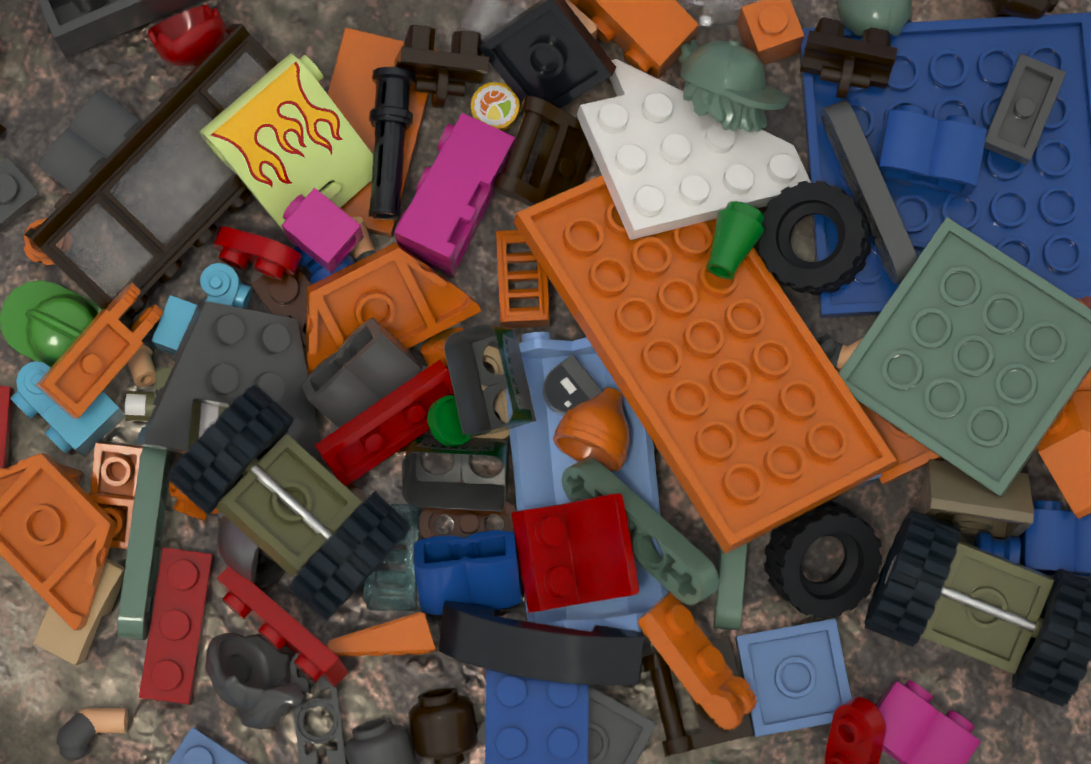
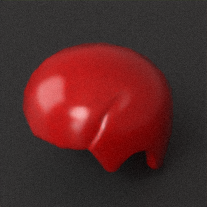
[147,4,226,67]

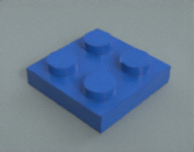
[485,669,589,764]

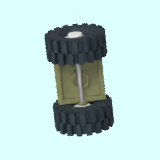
[168,384,413,622]
[864,509,1091,707]

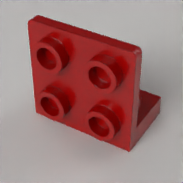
[511,493,639,613]

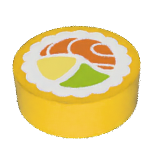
[471,82,520,132]

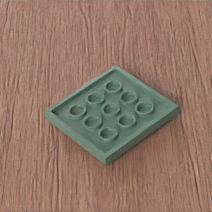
[839,217,1091,497]

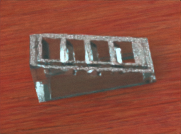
[364,504,420,611]

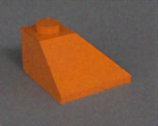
[1037,391,1091,519]

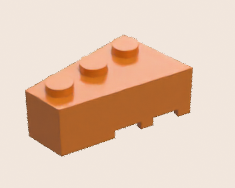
[569,0,699,79]

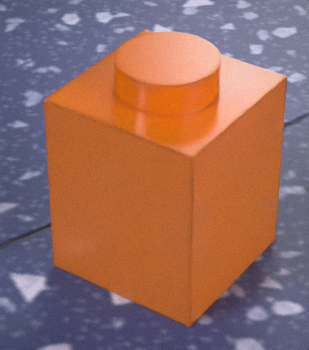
[737,0,804,65]

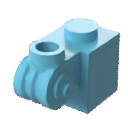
[152,263,253,356]
[10,361,125,457]

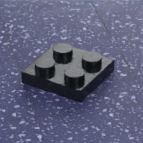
[478,0,616,109]

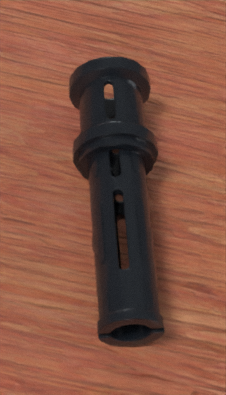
[369,67,416,220]

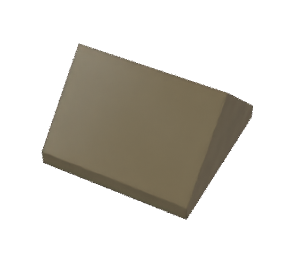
[917,459,1034,539]

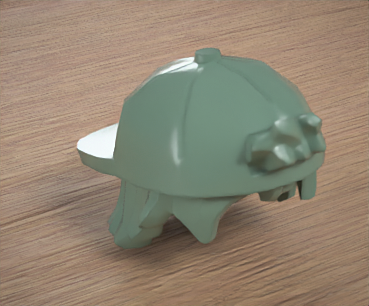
[678,39,790,132]

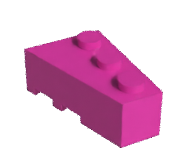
[394,113,516,278]

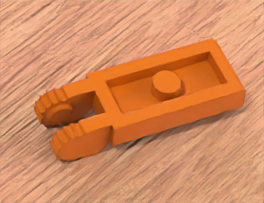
[36,283,164,419]
[637,592,757,731]

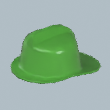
[0,280,102,367]

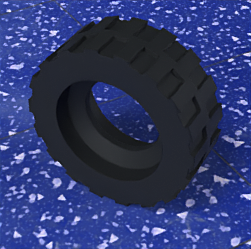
[758,180,872,295]
[764,501,882,619]

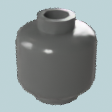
[344,718,418,764]

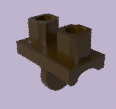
[800,17,897,99]
[394,25,490,109]

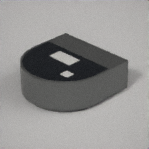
[543,354,602,416]

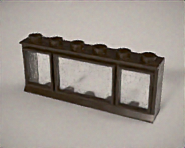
[24,24,278,320]

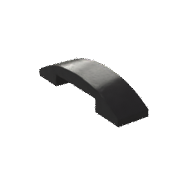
[439,601,645,685]

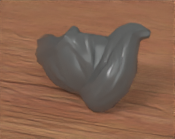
[205,633,304,730]

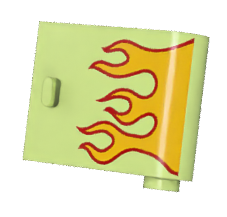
[199,53,373,246]

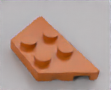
[306,242,481,376]
[0,453,117,631]

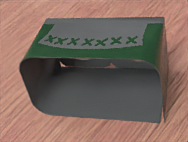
[444,324,536,437]
[402,435,509,512]

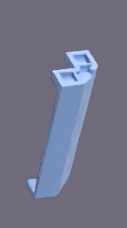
[506,332,668,637]

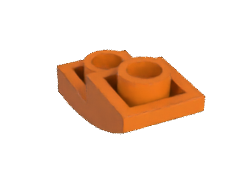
[88,441,143,549]

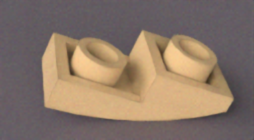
[33,558,125,666]

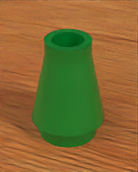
[706,201,764,280]

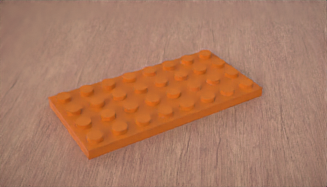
[513,175,897,554]

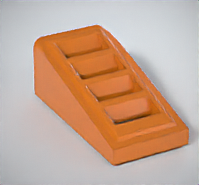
[496,230,550,328]
[327,612,437,657]

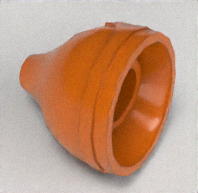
[553,387,631,471]

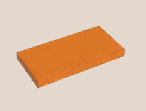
[320,27,439,238]

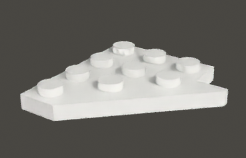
[576,59,811,240]

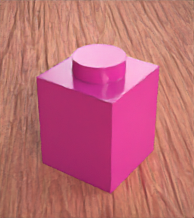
[282,187,364,274]

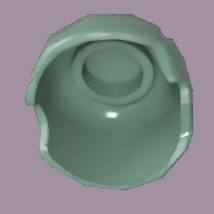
[837,0,912,36]

